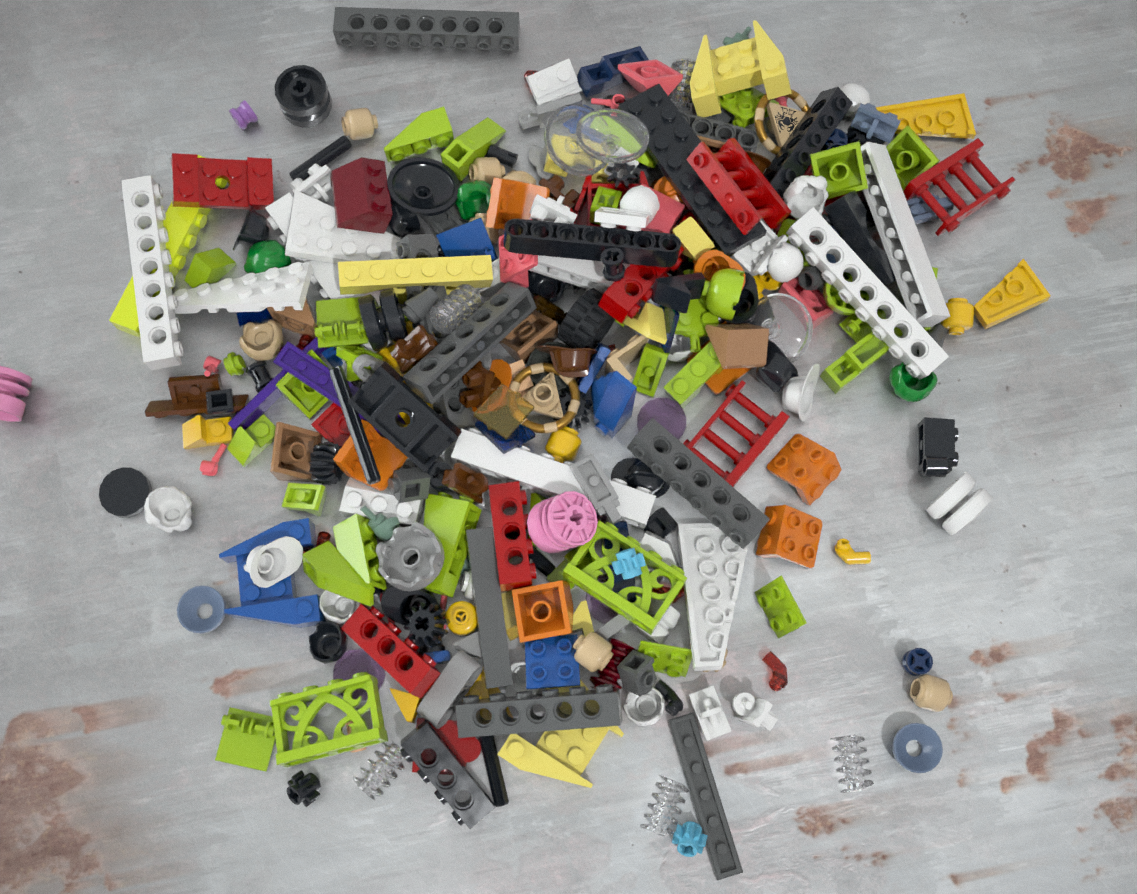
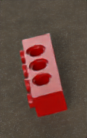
[598,231,685,324]
[488,481,537,592]
[341,604,441,698]

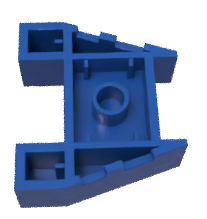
[219,518,326,628]

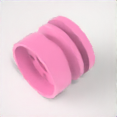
[0,366,33,422]
[527,491,598,553]

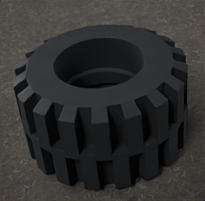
[558,288,615,349]

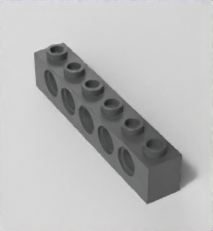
[403,282,537,405]
[627,418,770,549]
[455,684,623,738]

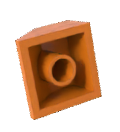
[512,580,574,643]

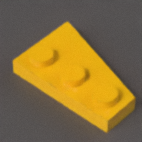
[974,258,1051,329]

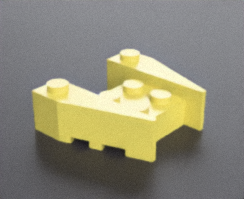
[690,20,792,118]
[497,679,624,788]

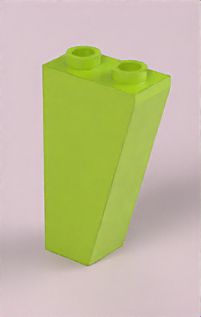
[424,492,482,598]

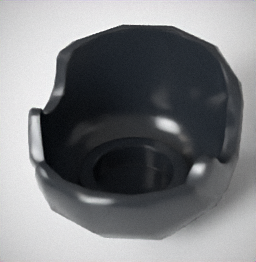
[388,202,420,237]
[526,271,565,304]
[309,621,348,664]

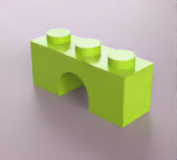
[663,341,723,409]

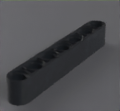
[503,219,681,268]

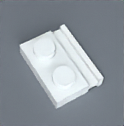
[525,59,582,106]
[594,207,651,231]

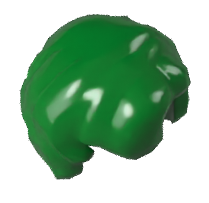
[456,180,491,220]
[244,240,292,274]
[889,362,938,403]

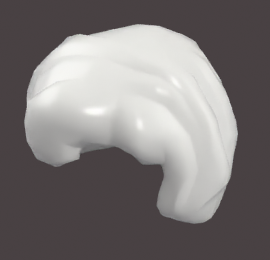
[783,175,828,220]
[144,486,193,533]

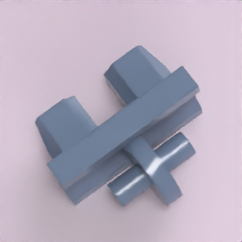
[851,103,900,143]

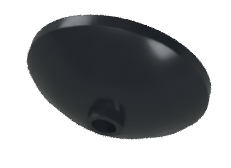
[387,157,460,216]

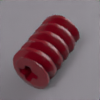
[589,638,638,690]

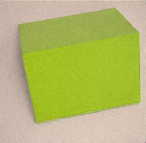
[886,126,940,186]
[810,141,868,199]
[276,350,330,419]

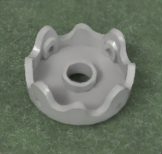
[376,522,444,591]

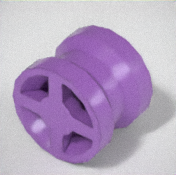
[229,100,258,130]

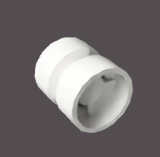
[634,599,682,644]

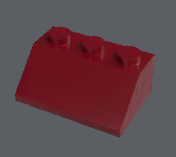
[331,157,393,234]

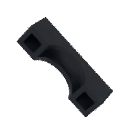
[824,190,896,286]

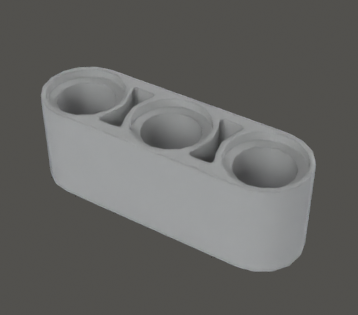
[417,650,483,729]

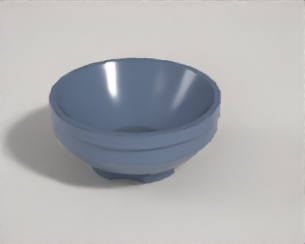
[177,586,226,634]
[892,723,943,773]

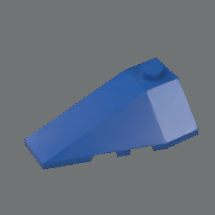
[591,371,637,438]

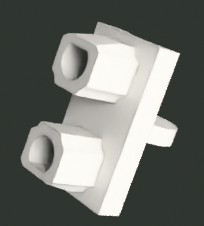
[290,164,332,203]
[529,194,577,224]
[688,685,731,741]
[732,692,779,731]

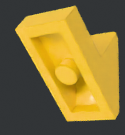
[182,415,234,449]
[389,688,423,724]

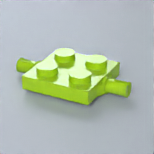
[667,269,719,352]

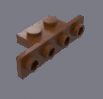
[145,374,249,418]

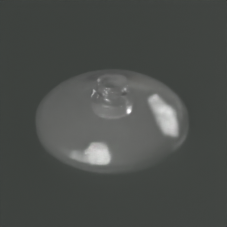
[544,104,613,176]
[575,108,649,164]
[749,293,813,363]

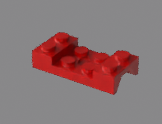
[171,153,274,210]

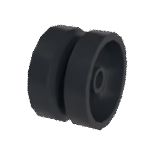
[275,65,332,128]
[358,288,408,351]

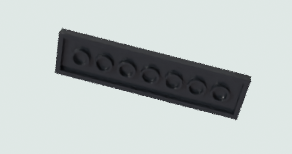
[618,84,767,256]

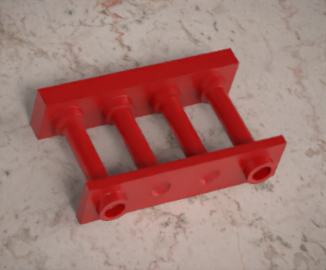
[686,138,792,235]
[903,138,1015,236]
[683,380,790,487]

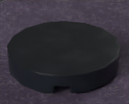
[99,467,152,518]

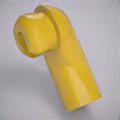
[835,538,871,565]

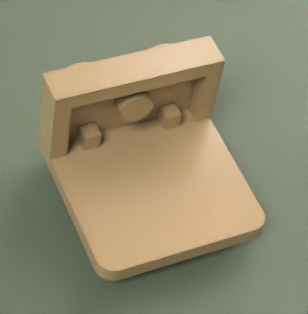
[604,334,649,383]

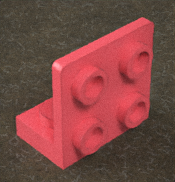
[498,219,538,288]

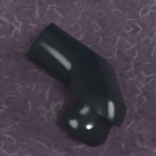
[654,679,684,716]

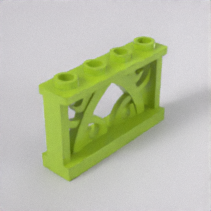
[563,521,687,635]
[269,672,388,768]

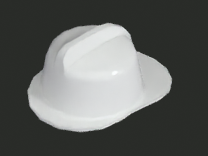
[782,363,820,421]
[243,536,303,588]

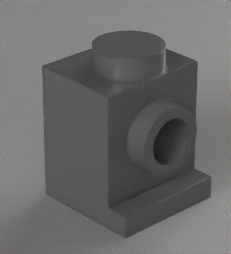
[388,464,431,503]
[617,650,657,696]

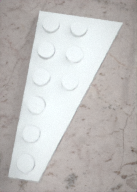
[285,190,401,264]
[173,261,314,314]

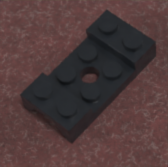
[347,361,462,473]

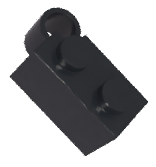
[918,417,959,477]

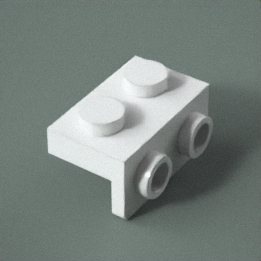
[730,220,788,276]

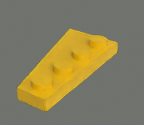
[876,93,976,139]

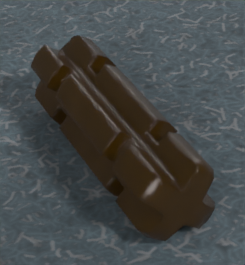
[533,295,568,325]

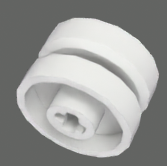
[925,472,993,536]

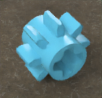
[612,548,646,580]
[672,821,708,857]

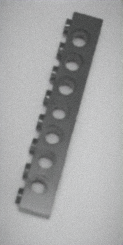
[333,7,520,51]
[396,234,476,430]

